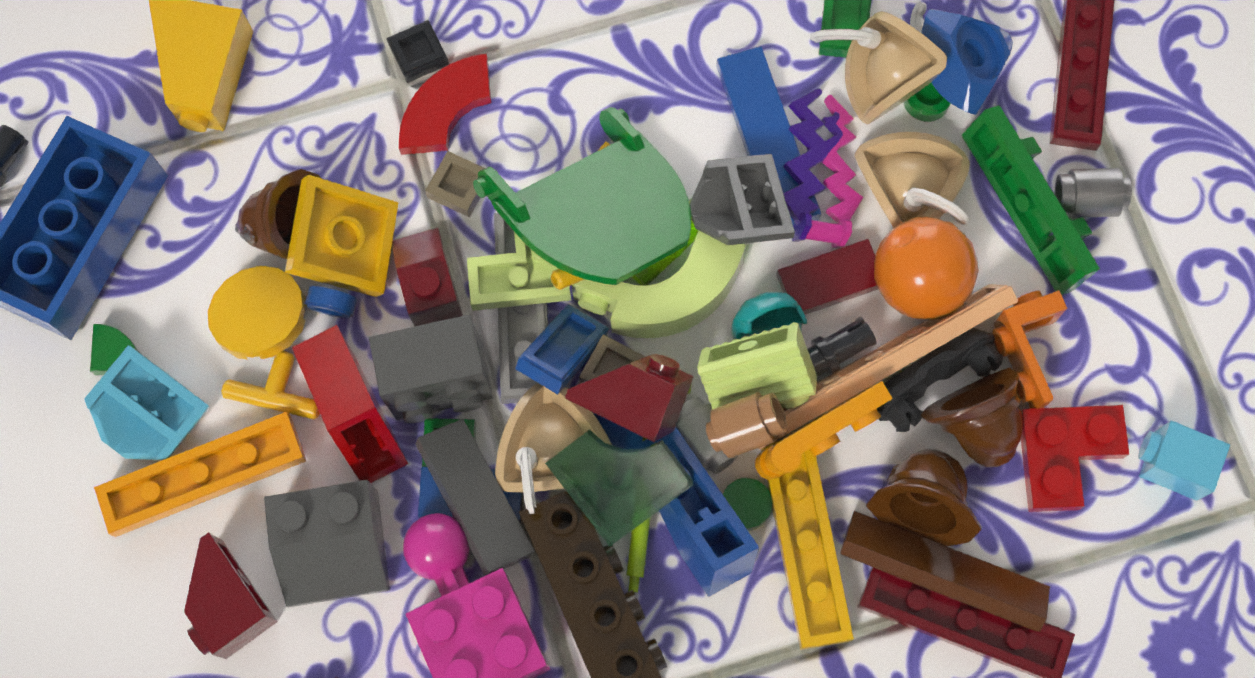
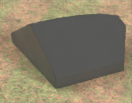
[689,154,795,245]

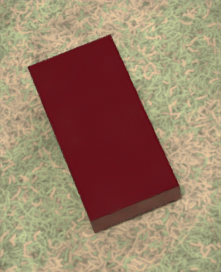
[776,239,878,315]

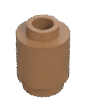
[706,392,788,458]

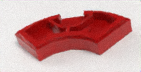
[398,53,492,155]

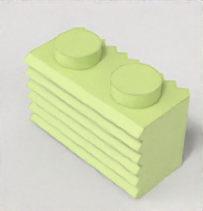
[697,322,817,409]

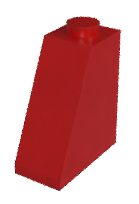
[292,325,408,483]

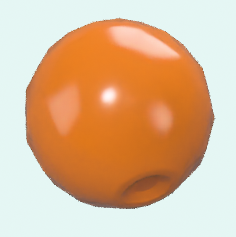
[874,217,979,320]

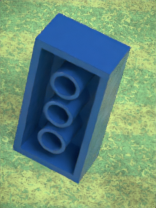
[0,115,169,340]

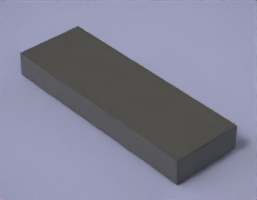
[415,419,535,576]

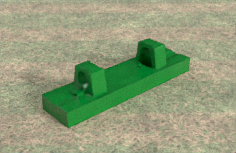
[961,105,1100,295]

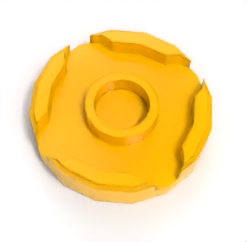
[207,266,307,360]

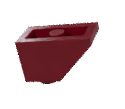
[392,227,463,327]
[565,354,694,442]
[184,532,278,659]

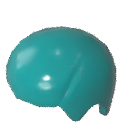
[731,292,807,340]

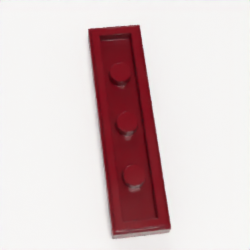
[1049,0,1115,151]
[857,567,1075,678]

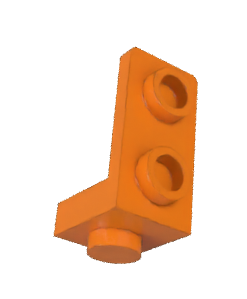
[992,290,1068,409]

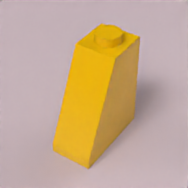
[149,0,253,132]

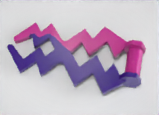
[782,88,863,248]

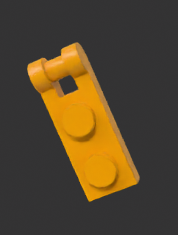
[755,381,893,480]

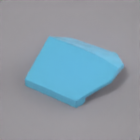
[84,345,210,460]

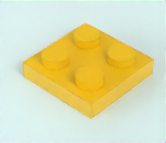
[285,175,399,297]

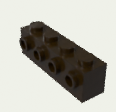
[519,487,667,678]

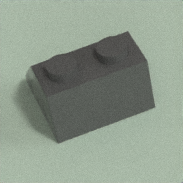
[264,480,390,608]

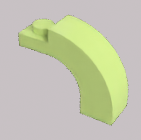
[571,230,746,338]

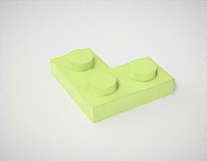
[467,232,571,311]

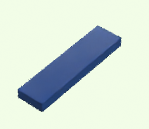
[716,46,821,225]

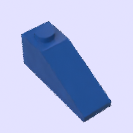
[631,427,759,597]

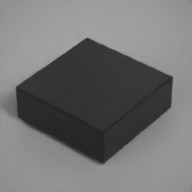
[386,20,449,83]

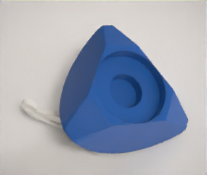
[910,1,1013,115]

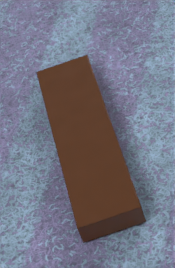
[840,511,1050,632]

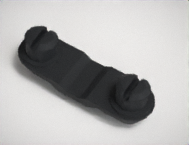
[877,327,1003,432]

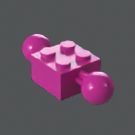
[403,513,551,678]

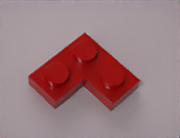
[1021,405,1129,512]

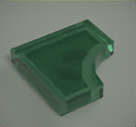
[545,429,694,547]

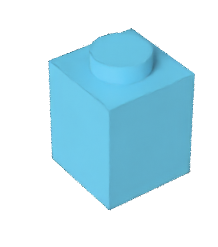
[1138,420,1230,501]

